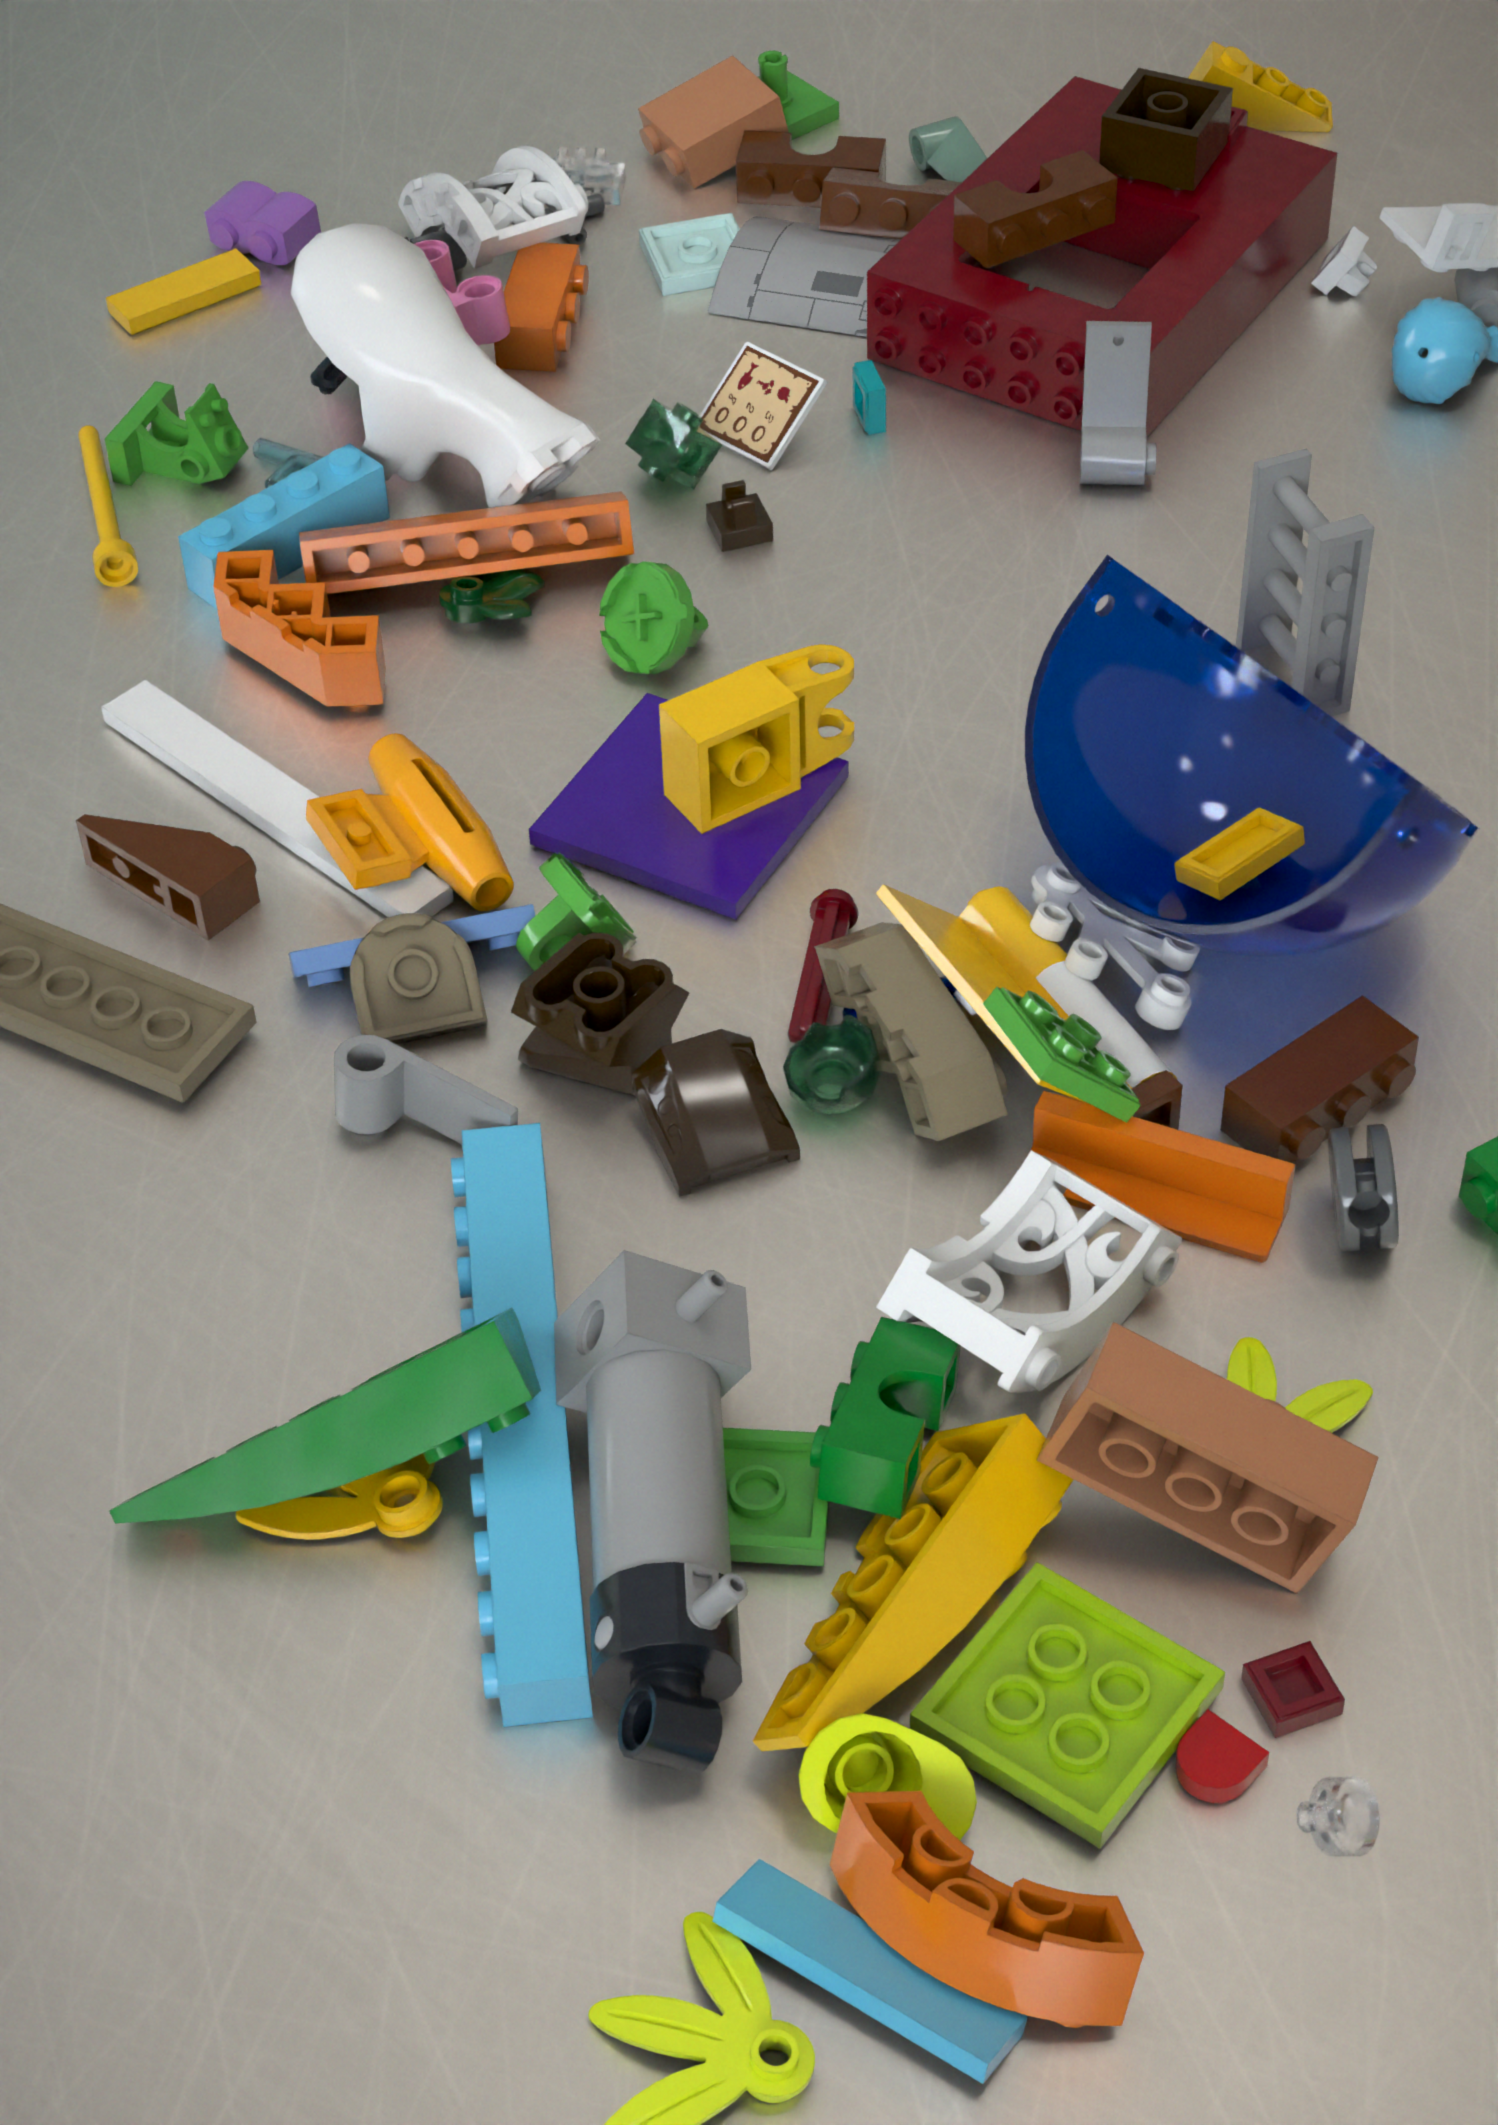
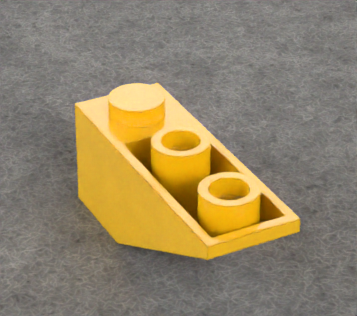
[1188,41,1333,132]

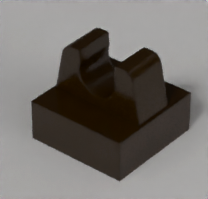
[706,480,773,552]

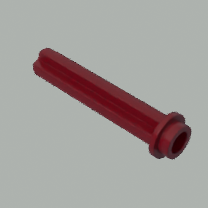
[787,889,859,1051]

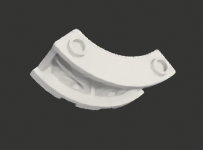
[398,145,588,269]
[876,1150,1182,1393]

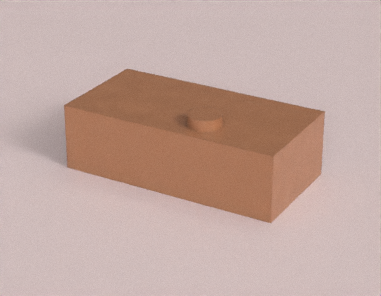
[1037,1322,1379,1594]

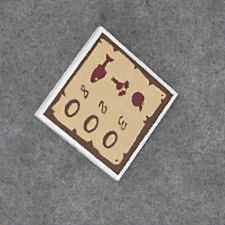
[691,341,827,471]

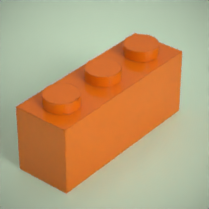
[494,243,589,372]

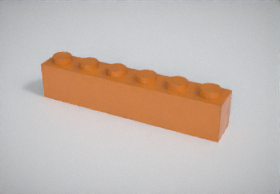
[299,491,634,594]

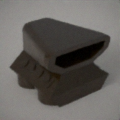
[511,933,690,1096]

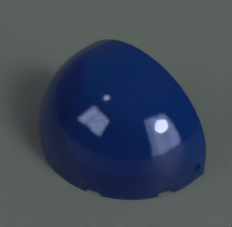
[1025,555,1481,957]

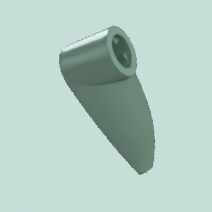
[909,116,987,182]

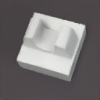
[1311,226,1377,296]

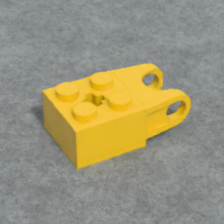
[659,644,854,834]

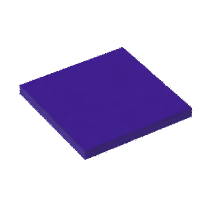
[528,693,849,919]

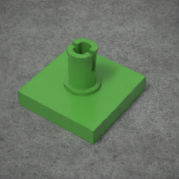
[758,50,839,140]

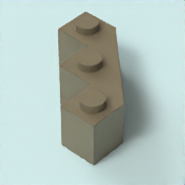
[815,922,1008,1141]

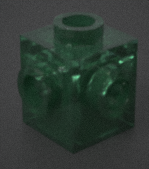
[625,399,722,489]

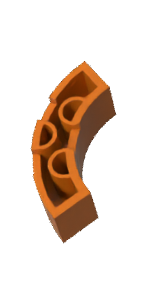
[829,1791,1144,2028]

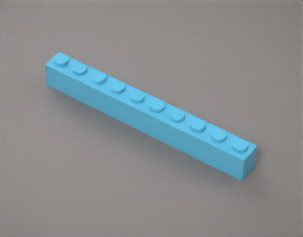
[451,1123,593,1727]

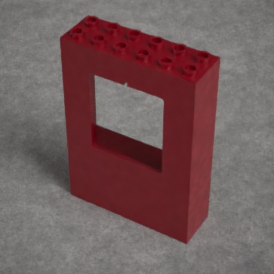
[867,76,1338,438]

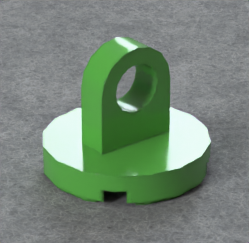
[599,561,709,675]
[516,852,637,971]

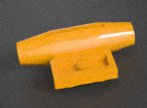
[306,733,514,911]

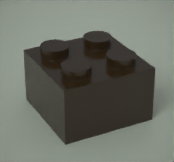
[1099,68,1233,191]

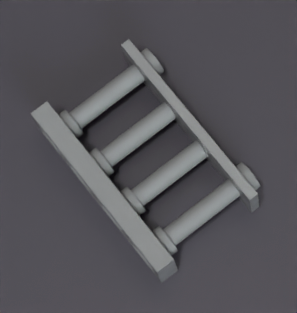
[1236,448,1374,726]

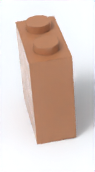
[638,55,789,189]

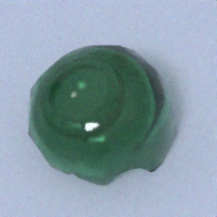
[783,1015,881,1115]

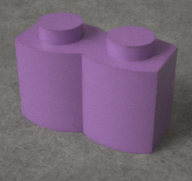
[204,181,321,265]

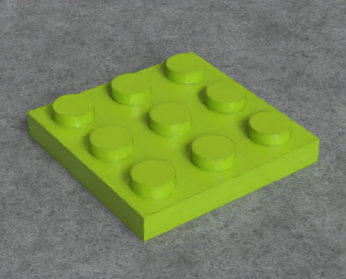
[910,1562,1225,1849]

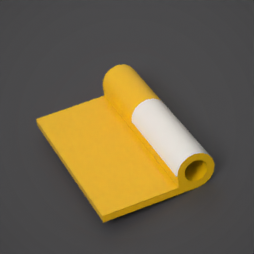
[875,884,1177,1103]

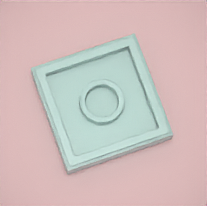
[639,213,740,296]

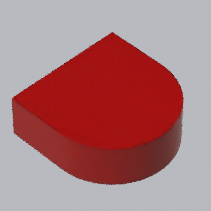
[1175,1709,1269,1803]

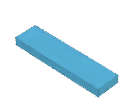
[713,1859,1028,2084]

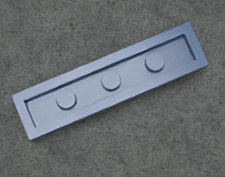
[288,904,535,987]

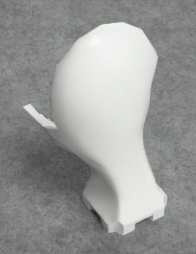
[291,223,600,508]

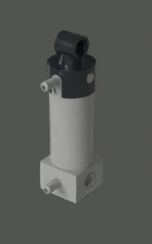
[554,1250,751,1774]

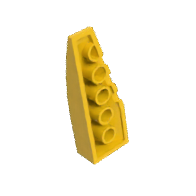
[752,1413,1074,1752]

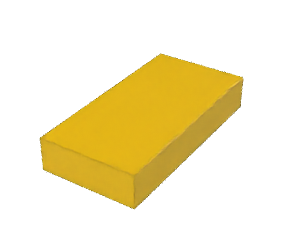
[1174,807,1305,900]

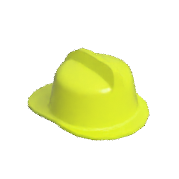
[798,1713,977,1840]

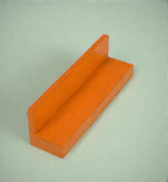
[1027,1090,1295,1263]

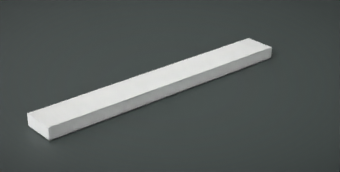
[101,680,454,918]

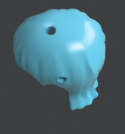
[1391,297,1498,404]

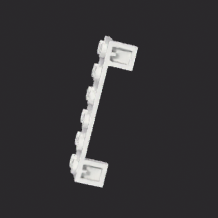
[1379,203,1498,273]

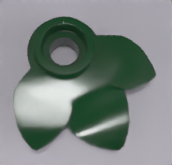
[439,569,545,623]

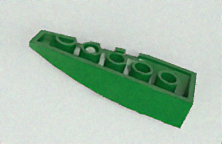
[109,1308,541,1524]

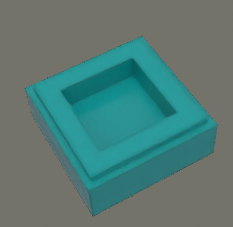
[852,360,886,435]

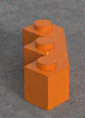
[213,550,386,707]

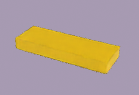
[106,248,262,335]

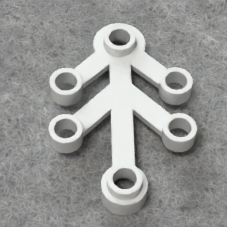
[1030,862,1200,1030]

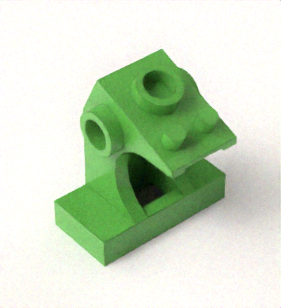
[104,381,249,486]

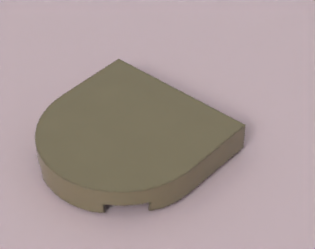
[350,913,488,1044]

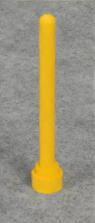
[78,425,138,587]

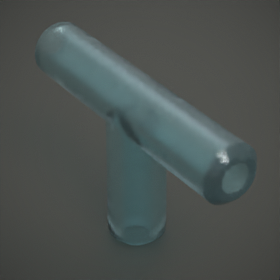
[253,438,323,488]

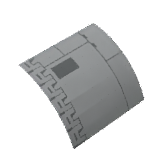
[708,216,901,337]

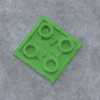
[983,987,1141,1123]

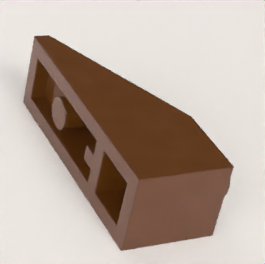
[76,814,260,941]

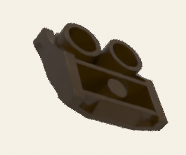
[632,1029,800,1197]

